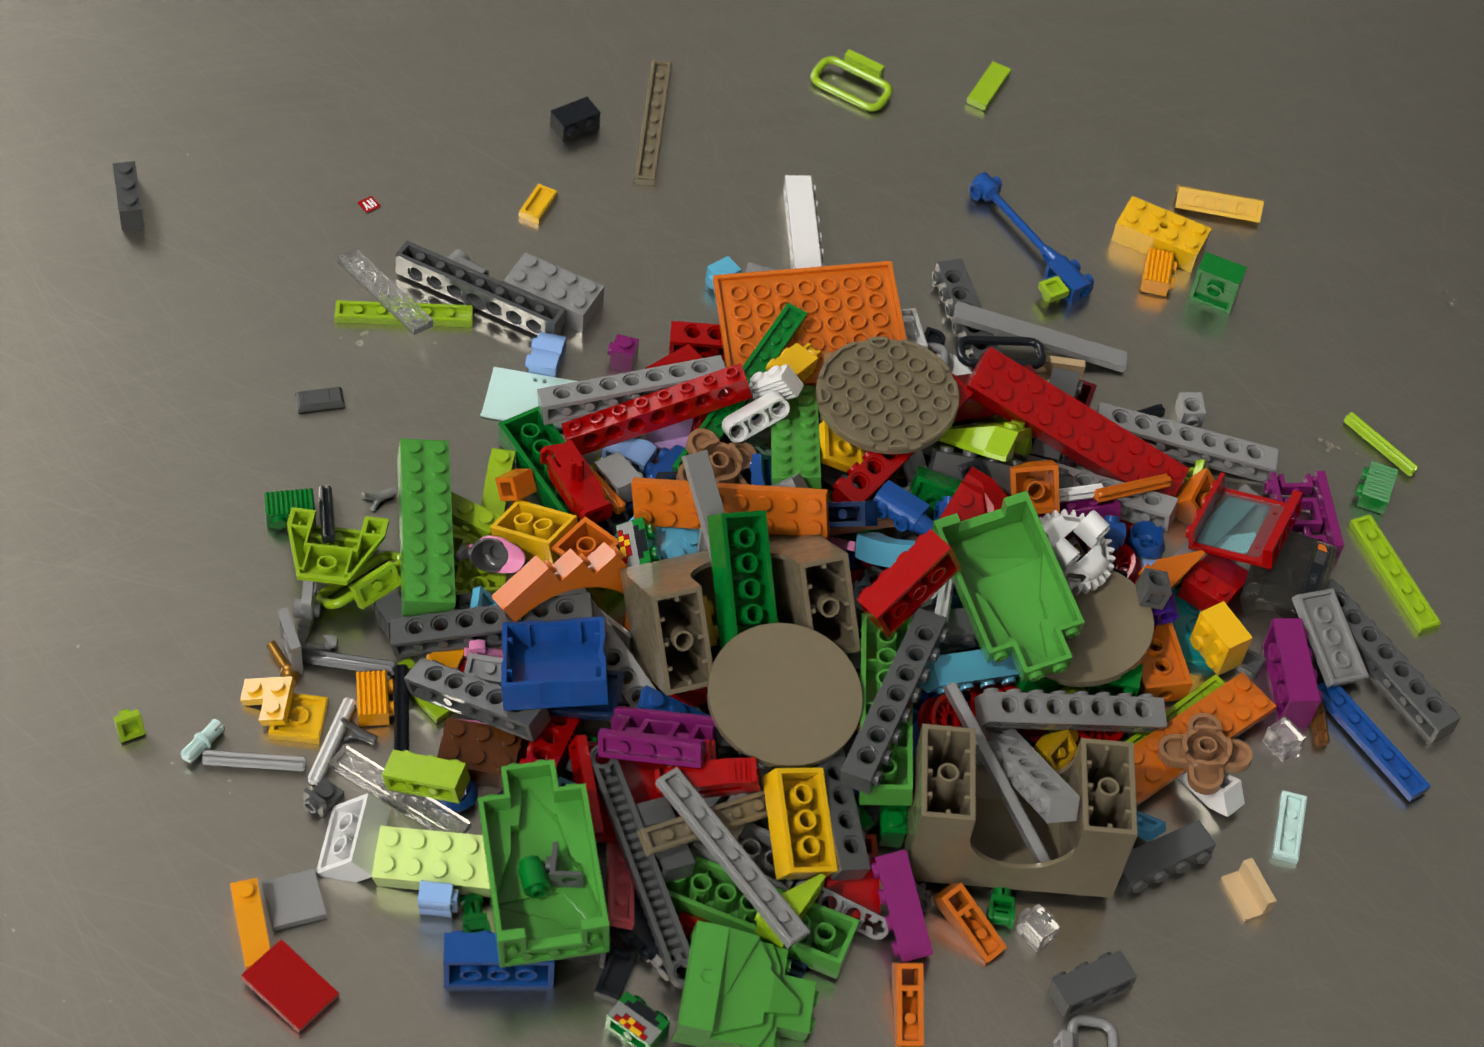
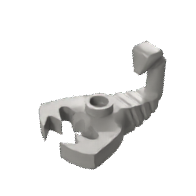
[293,580,338,652]

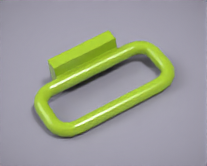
[811,49,893,112]
[316,550,401,609]

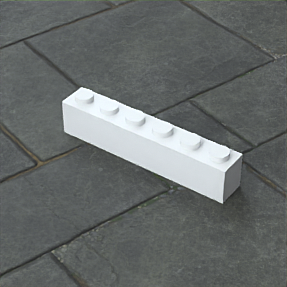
[783,175,825,269]

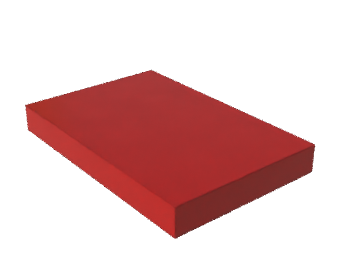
[241,939,339,1033]

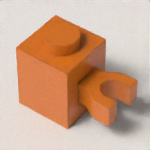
[495,468,537,504]

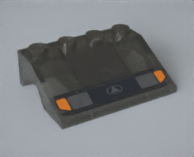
[1240,530,1338,618]

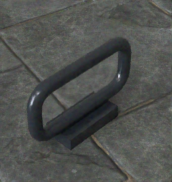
[955,335,1047,369]

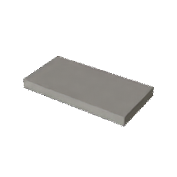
[1291,588,1369,688]

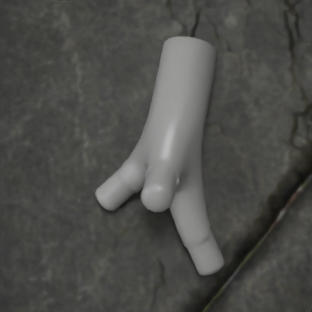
[361,487,397,511]

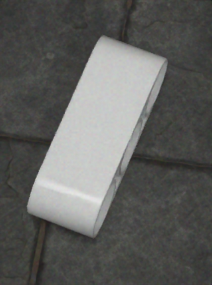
[722,391,790,443]

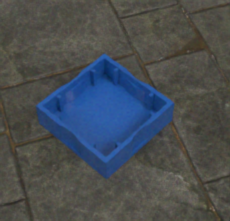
[501,616,608,711]

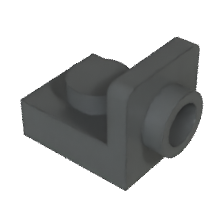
[303,778,344,818]

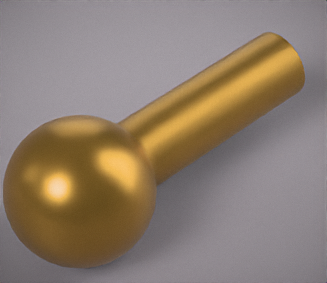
[267,641,300,681]

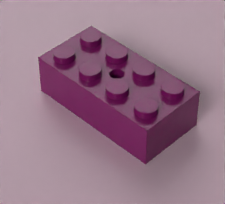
[1261,618,1322,728]

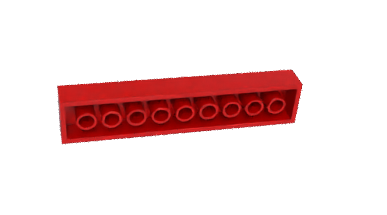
[965,346,1189,497]

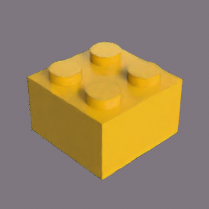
[1189,601,1253,676]

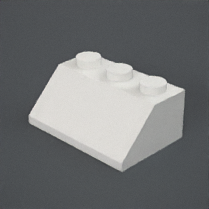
[316,793,391,883]

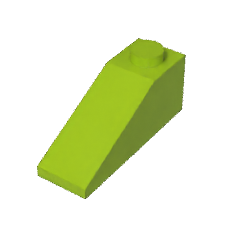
[481,448,515,515]
[754,873,826,948]

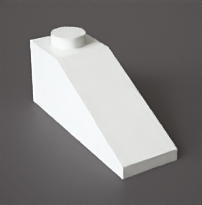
[1178,772,1245,817]

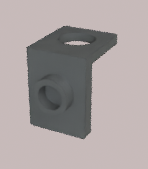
[546,842,585,888]

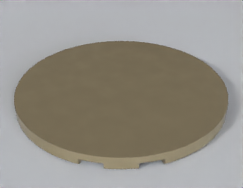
[816,337,959,454]
[1043,570,1154,687]
[707,623,863,768]

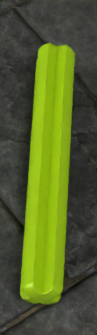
[1344,412,1418,477]

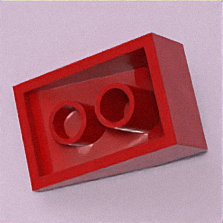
[1177,554,1254,611]

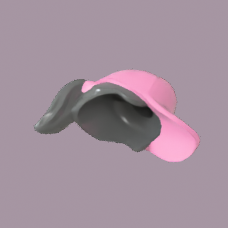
[454,536,526,573]

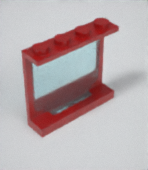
[1186,472,1303,569]

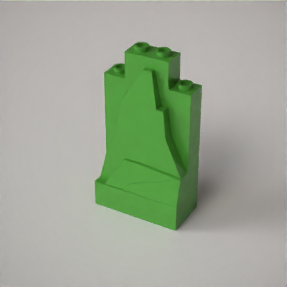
[932,491,1085,682]
[478,760,609,968]

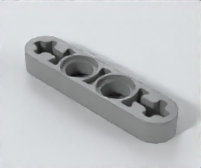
[794,880,888,940]

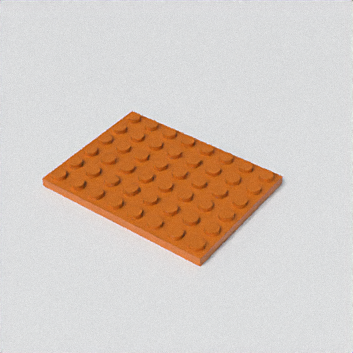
[713,261,907,387]

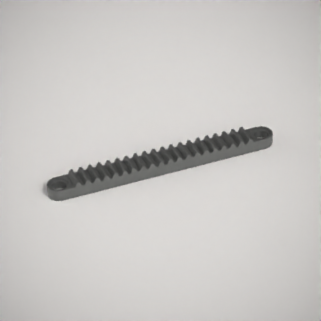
[590,745,690,989]

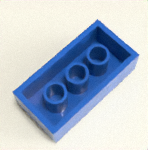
[443,930,554,988]

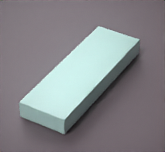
[1271,790,1307,864]

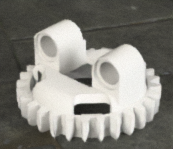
[1039,509,1115,595]

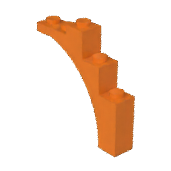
[491,542,627,622]

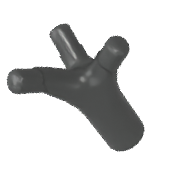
[341,717,378,745]

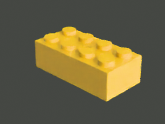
[1111,196,1212,273]
[762,768,838,880]

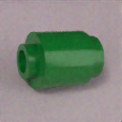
[518,855,551,898]

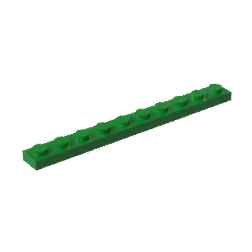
[671,303,808,474]

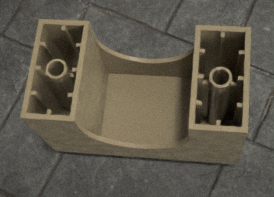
[620,534,861,696]
[905,724,1138,898]

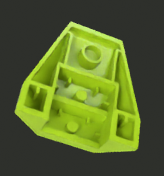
[938,420,1032,462]
[287,507,389,585]

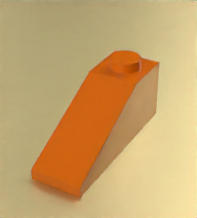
[1138,550,1205,590]
[932,882,1007,963]
[892,963,924,1046]

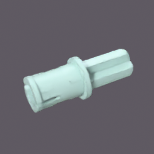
[180,719,225,763]

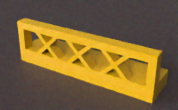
[1175,185,1264,223]

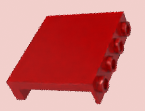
[568,735,680,843]

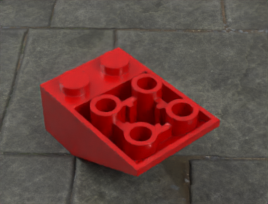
[824,834,881,920]

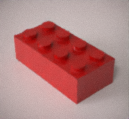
[857,529,961,638]

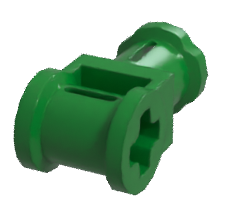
[986,887,1016,930]
[459,893,491,933]

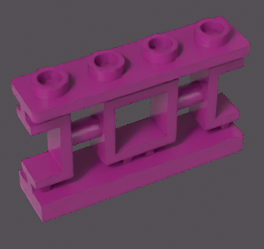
[1264,471,1344,559]
[598,706,716,768]

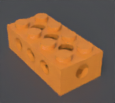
[1137,622,1193,702]

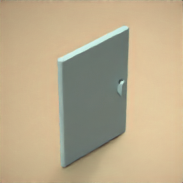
[480,367,577,431]

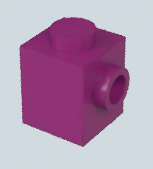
[607,334,639,372]

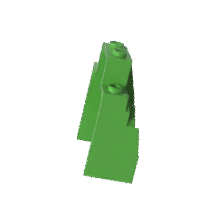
[672,921,819,1047]

